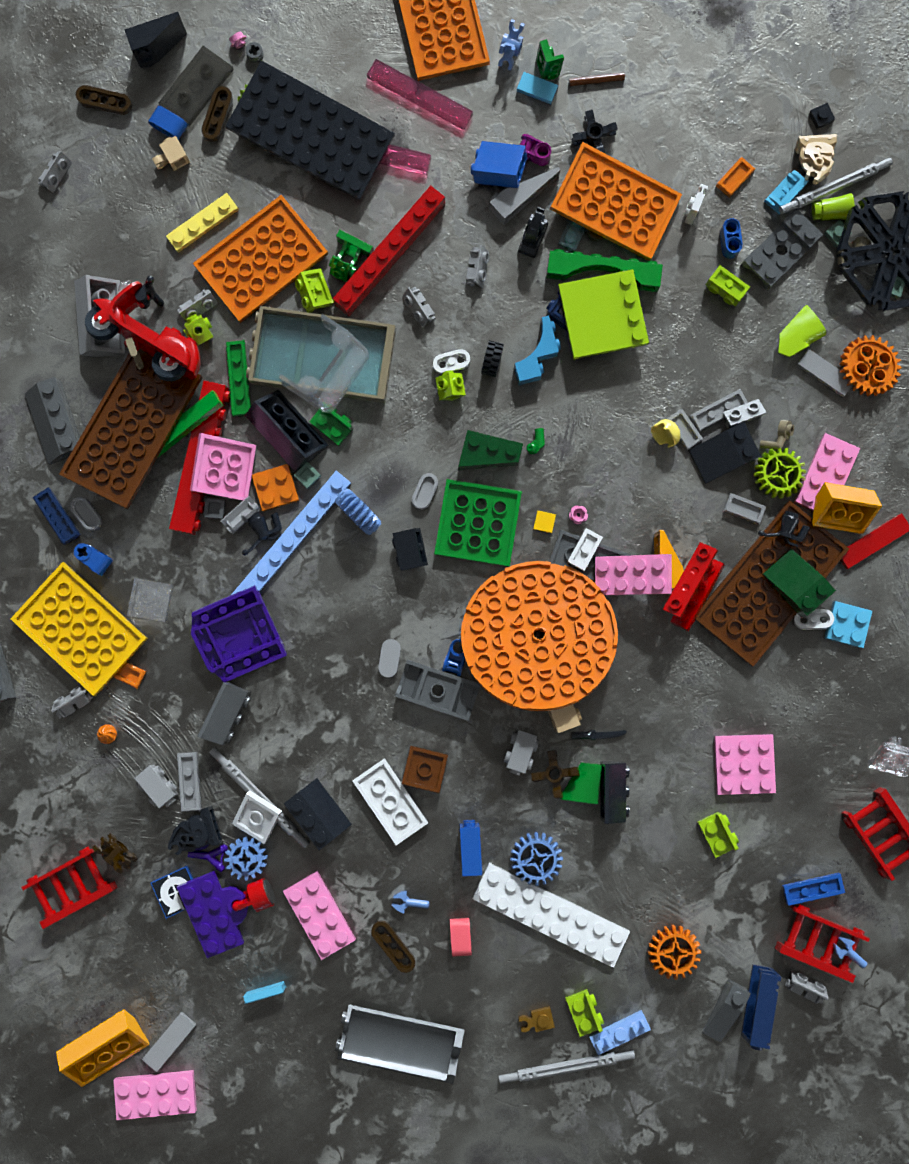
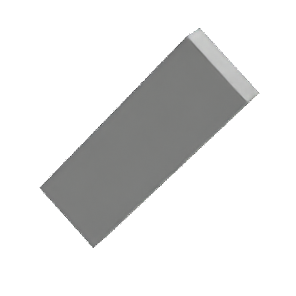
[797,349,853,397]
[690,389,748,432]
[177,752,202,812]
[142,1012,196,1072]

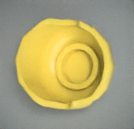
[651,419,680,448]

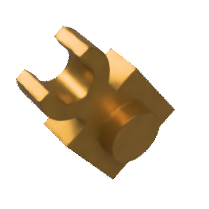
[518,1006,555,1032]

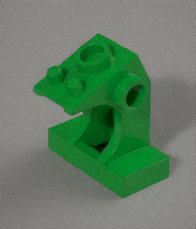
[329,229,374,282]

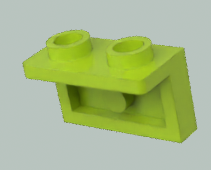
[705,265,750,307]

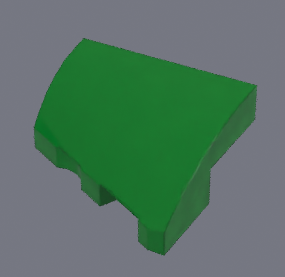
[560,762,602,804]

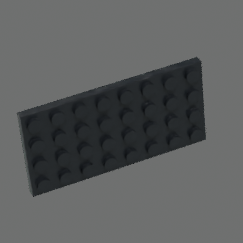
[226,60,395,201]

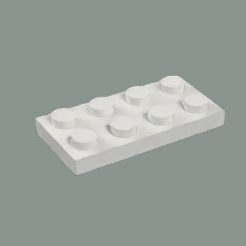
[352,758,428,845]

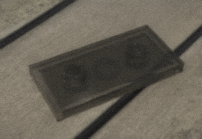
[158,45,234,127]

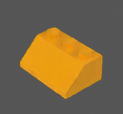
[812,482,882,534]

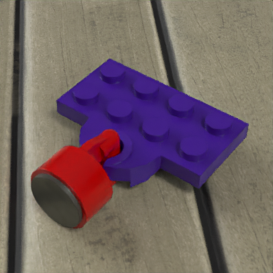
[177,871,275,958]

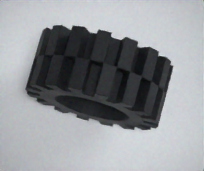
[481,340,504,377]

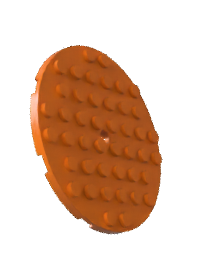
[461,561,618,711]

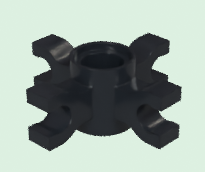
[571,110,618,153]

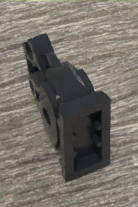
[518,207,548,258]
[168,805,223,855]

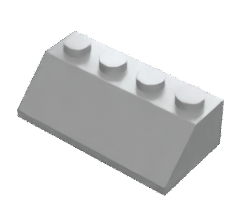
[74,275,125,357]

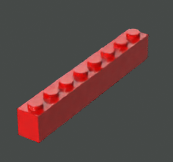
[333,185,445,317]
[169,380,231,535]

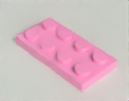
[794,433,860,511]
[595,554,672,595]
[283,871,356,960]
[114,1070,197,1120]

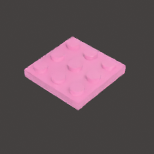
[190,433,256,501]
[714,734,776,795]

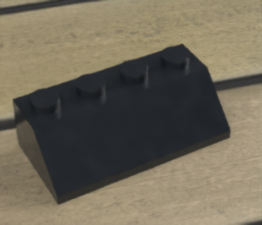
[245,390,328,471]

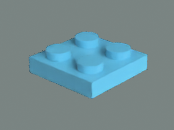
[824,601,872,648]

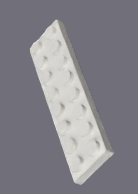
[472,863,630,968]

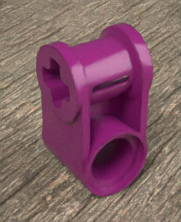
[520,134,551,166]

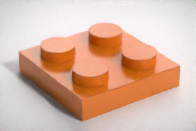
[252,464,300,512]

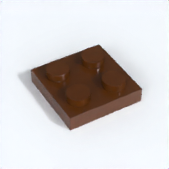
[401,746,448,793]

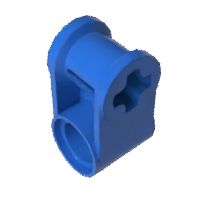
[74,543,113,576]
[442,639,465,677]

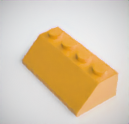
[56,1009,149,1087]

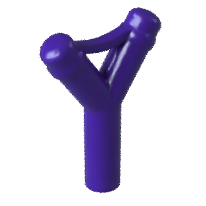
[188,844,228,872]

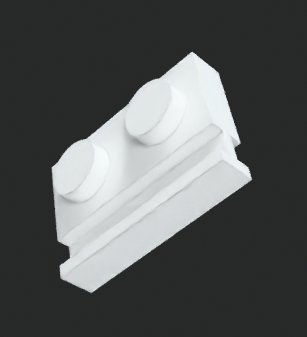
[684,184,708,225]

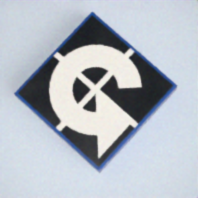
[151,866,193,919]

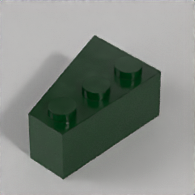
[458,430,523,470]

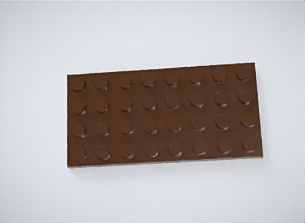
[59,348,203,510]
[695,500,849,667]

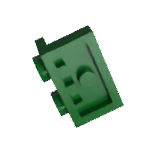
[536,39,564,80]
[309,402,353,446]

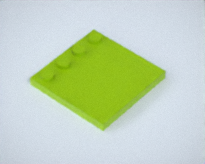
[558,269,649,360]

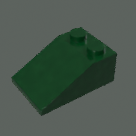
[763,549,836,617]

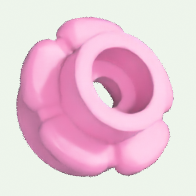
[229,31,247,49]
[569,506,588,524]

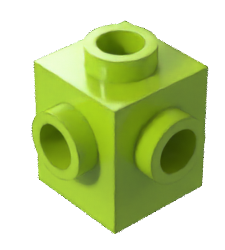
[183,314,213,346]
[435,370,466,401]

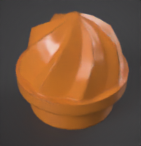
[97,724,117,744]

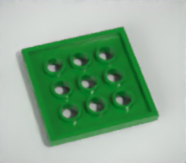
[434,479,522,567]

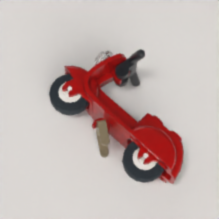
[85,276,201,381]

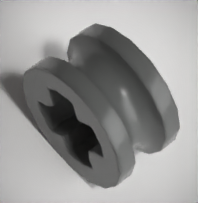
[246,42,264,63]

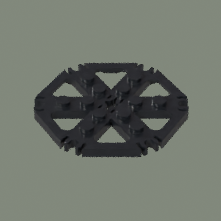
[836,191,909,312]

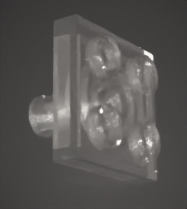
[127,578,173,623]
[869,737,909,777]

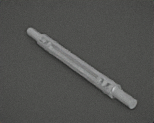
[779,158,893,214]
[209,747,309,849]
[499,1050,635,1084]

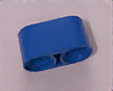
[148,105,188,141]
[720,218,743,259]

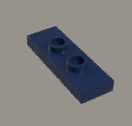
[32,487,81,545]

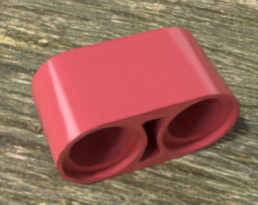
[450,918,472,957]

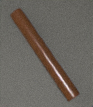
[569,72,625,87]

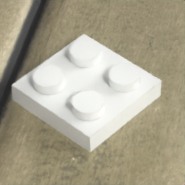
[232,791,282,844]

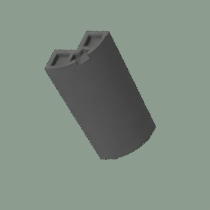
[335,1005,464,1084]

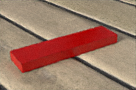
[841,513,909,569]

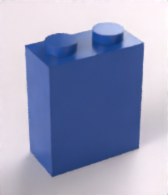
[471,141,527,188]
[460,820,482,876]

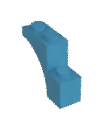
[514,316,561,385]

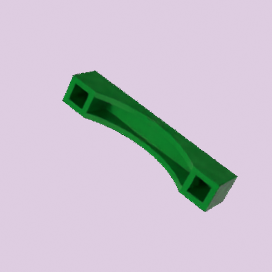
[546,249,663,292]

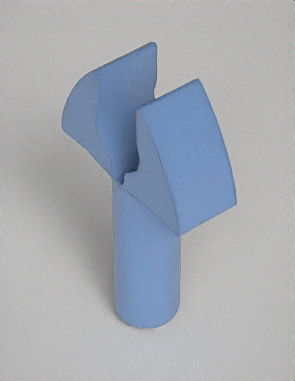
[392,891,430,914]
[833,937,867,969]

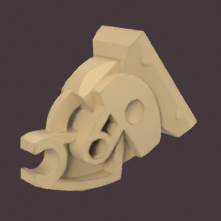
[795,134,837,185]

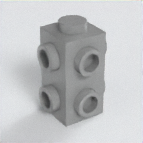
[504,730,539,776]
[134,764,178,808]

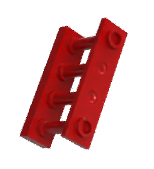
[663,542,725,632]
[842,787,909,881]
[21,846,118,929]
[775,904,870,983]

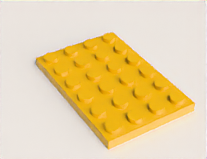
[11,562,148,696]

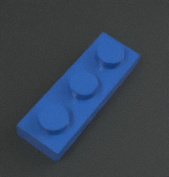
[782,873,845,906]

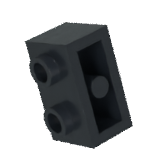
[392,528,428,571]

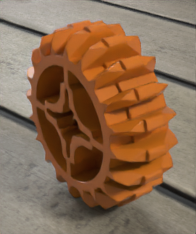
[648,925,701,980]

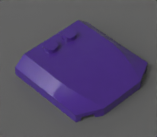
[191,585,287,682]

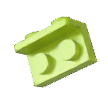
[295,268,334,313]
[697,812,739,858]
[565,989,604,1037]

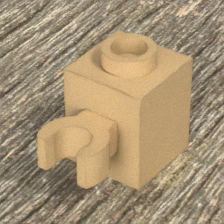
[152,136,190,171]

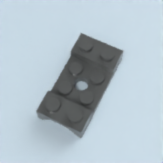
[741,209,823,291]
[395,660,480,721]

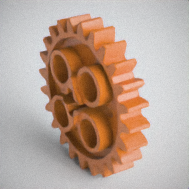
[839,335,902,396]

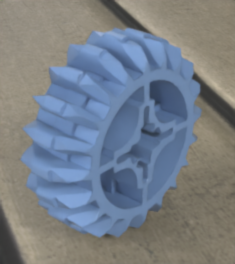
[335,489,381,535]
[510,832,563,886]

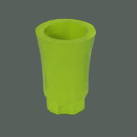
[811,193,855,221]

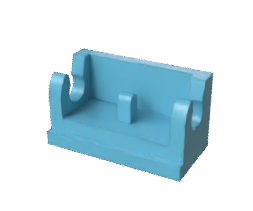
[764,170,809,215]

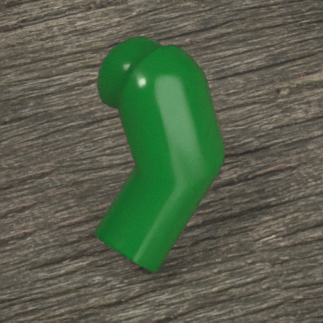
[526,428,545,454]

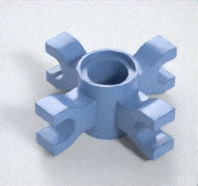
[498,19,525,70]

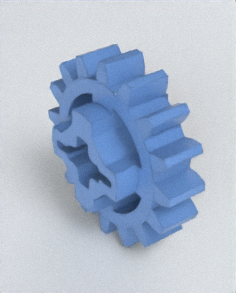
[224,837,268,881]

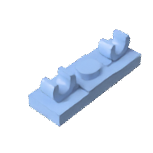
[589,1010,651,1055]

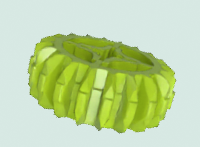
[753,448,806,499]

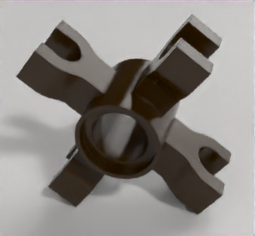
[531,750,580,799]
[92,833,138,874]

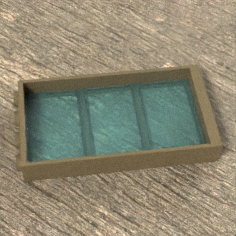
[246,306,396,403]

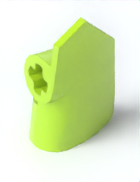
[778,305,826,357]

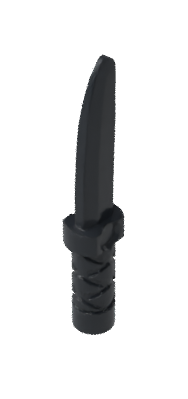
[571,730,627,740]

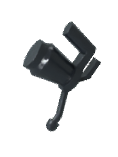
[758,511,811,547]
[242,512,282,556]

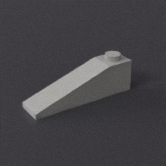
[489,167,561,225]

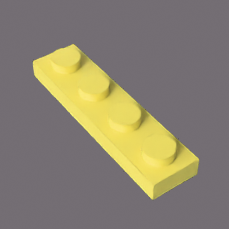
[166,193,239,253]

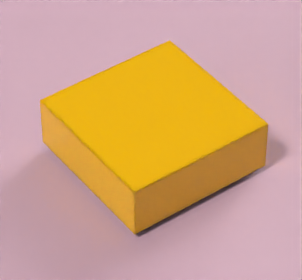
[533,510,556,534]

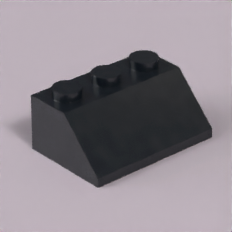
[600,761,630,824]
[284,778,352,850]

